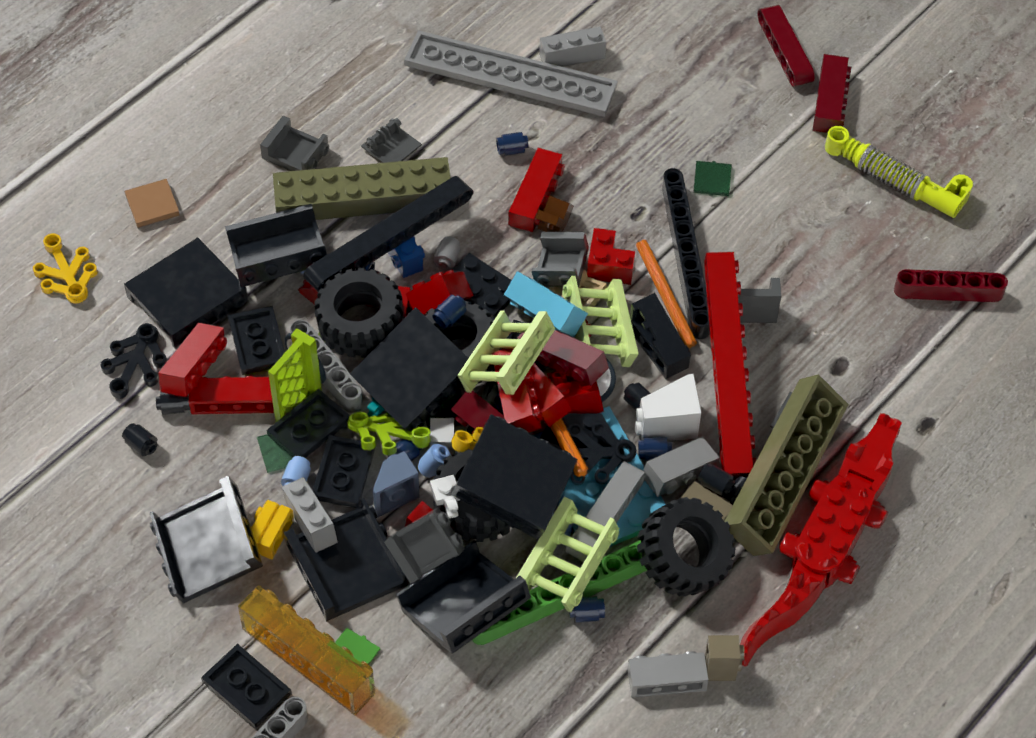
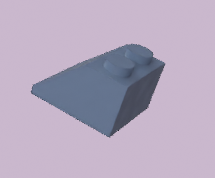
[373,451,420,518]

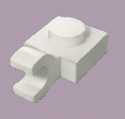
[430,475,460,518]

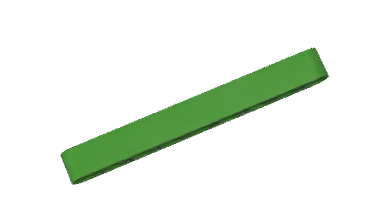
[472,541,647,645]

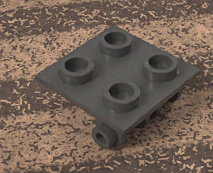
[361,118,422,163]

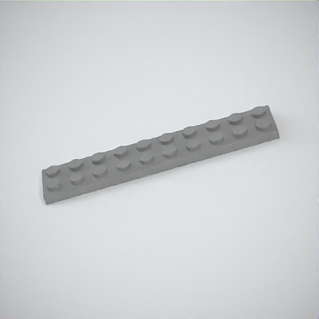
[404,30,618,117]

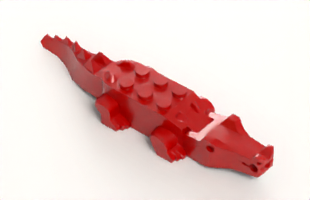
[740,413,902,667]

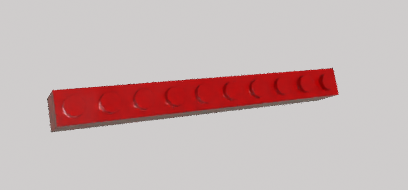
[704,252,757,480]

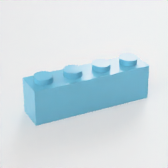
[504,271,588,337]

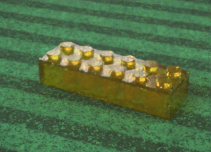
[238,585,375,716]

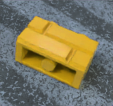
[251,500,294,559]

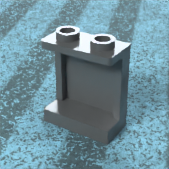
[260,116,329,171]
[531,232,589,287]
[738,278,781,323]
[384,507,465,584]

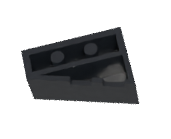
[630,293,691,379]

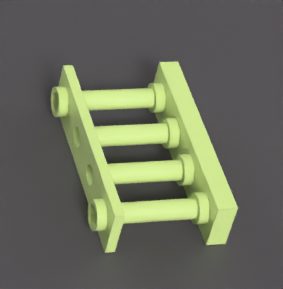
[562,276,639,367]
[458,311,555,395]
[516,497,619,613]

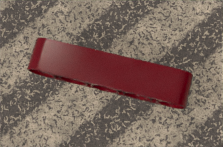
[757,5,815,87]
[894,269,1008,302]

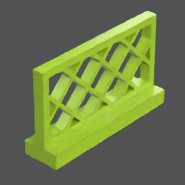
[268,328,322,422]

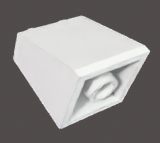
[635,374,701,442]

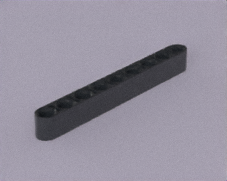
[662,168,710,339]
[303,176,474,292]

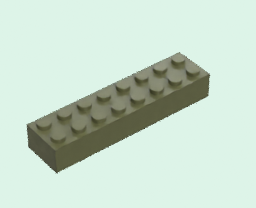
[273,157,451,220]
[724,374,849,556]

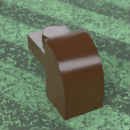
[536,196,574,232]

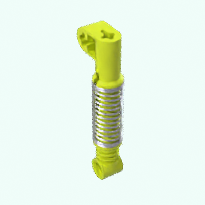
[825,126,973,218]

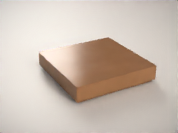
[124,179,180,228]

